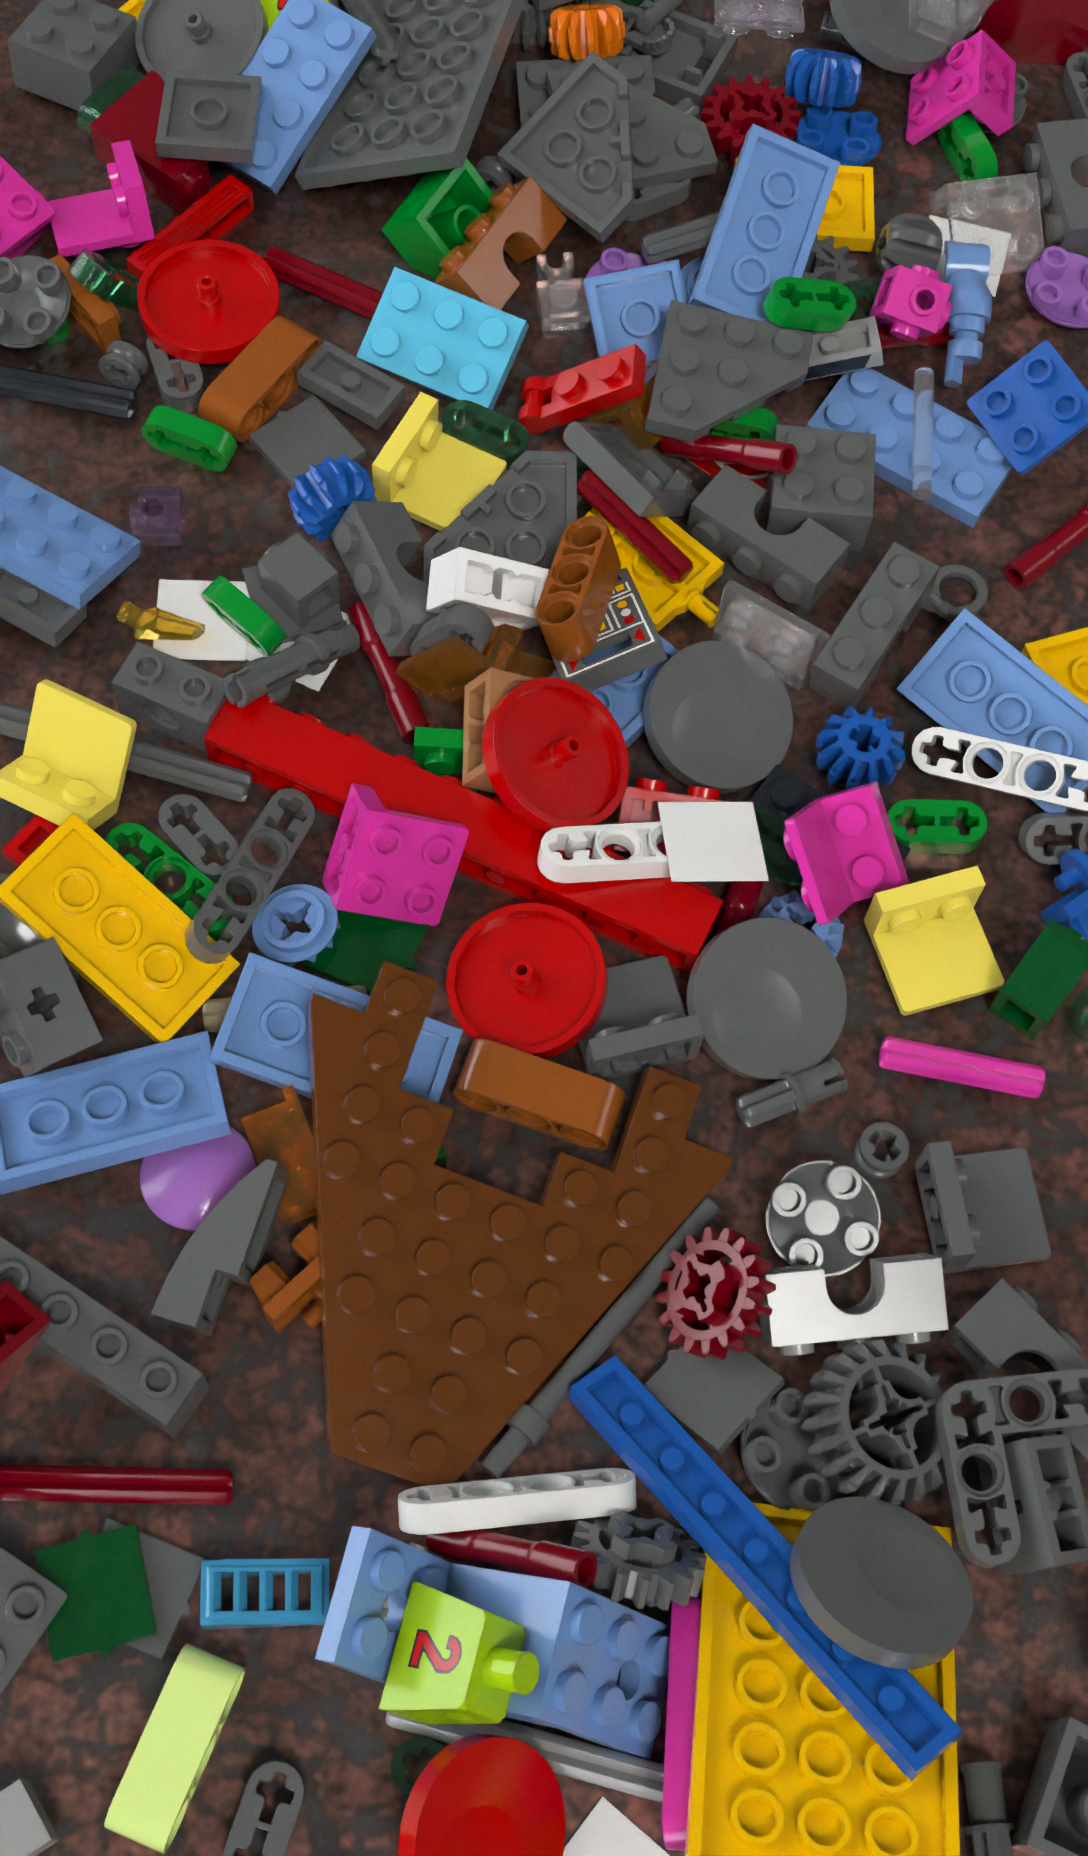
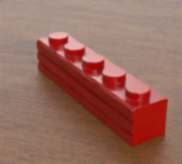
[126,174,254,285]

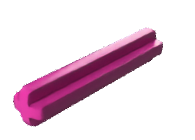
[879,1036,1045,1098]

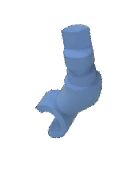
[943,241,992,389]

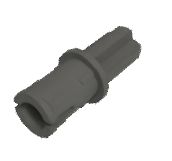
[736,1058,848,1128]
[961,1761,1016,1856]

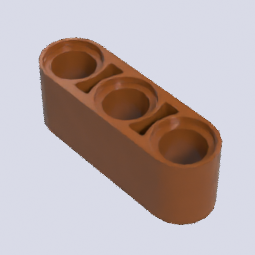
[198,315,324,443]
[535,516,621,663]
[452,1039,626,1151]

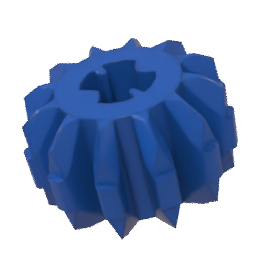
[785,47,862,108]
[287,454,377,542]
[815,705,905,790]

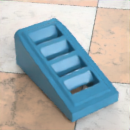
[200,1558,330,1630]

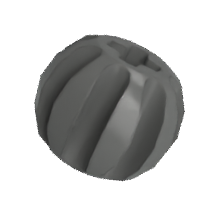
[875,213,943,276]

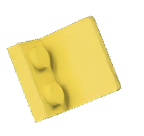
[372,392,507,532]
[0,679,137,830]
[863,866,1004,1016]

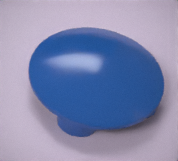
[793,105,882,166]

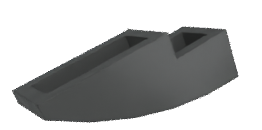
[151,1159,291,1337]

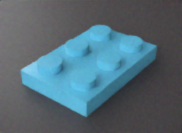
[356,267,529,416]

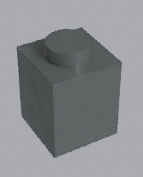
[258,532,340,628]

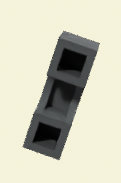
[1023,118,1088,258]
[686,465,850,612]
[331,501,439,657]
[808,541,939,709]
[942,1278,1088,1467]

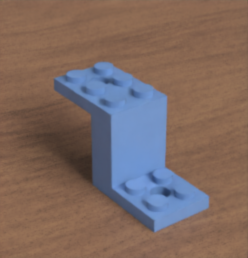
[315,1526,671,1759]

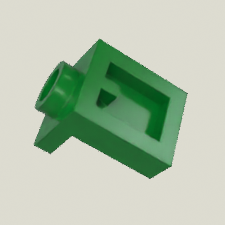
[414,727,476,792]

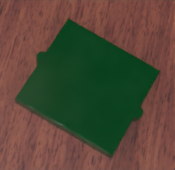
[303,910,429,996]
[34,1524,158,1663]

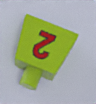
[379,1581,539,1725]

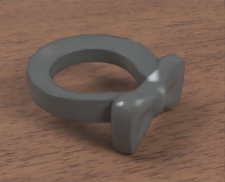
[921,564,988,624]

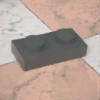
[296,340,406,430]
[0,567,87,648]

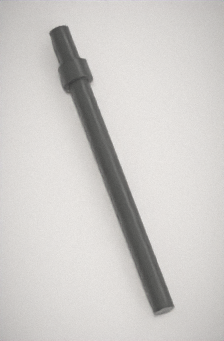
[480,1197,720,1479]

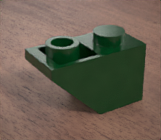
[988,919,1088,1041]

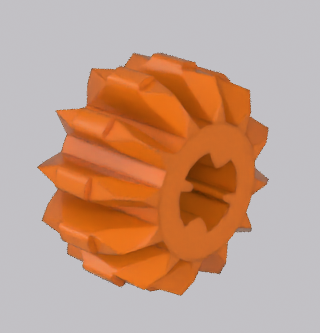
[548,3,625,61]

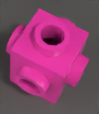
[869,265,953,342]

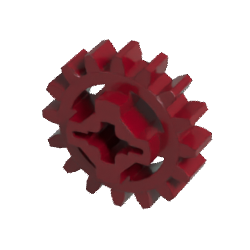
[700,75,801,163]
[656,1227,776,1360]

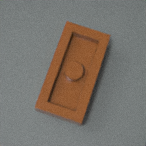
[49,254,122,355]

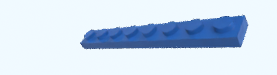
[568,1355,963,1781]

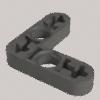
[935,1368,1088,1568]

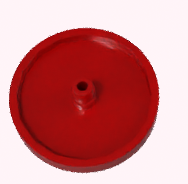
[137,239,280,364]
[482,677,629,832]
[446,903,608,1059]
[398,1733,566,1856]

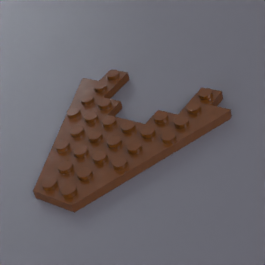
[308,961,733,1486]

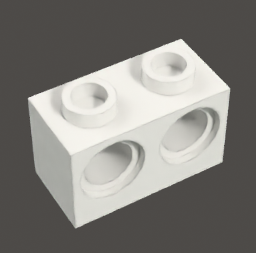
[426,547,550,633]

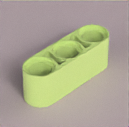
[104,1643,246,1854]

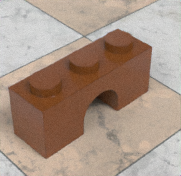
[434,176,567,310]

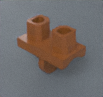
[249,1222,322,1334]

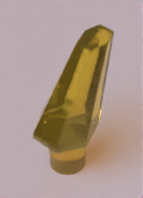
[117,602,205,640]

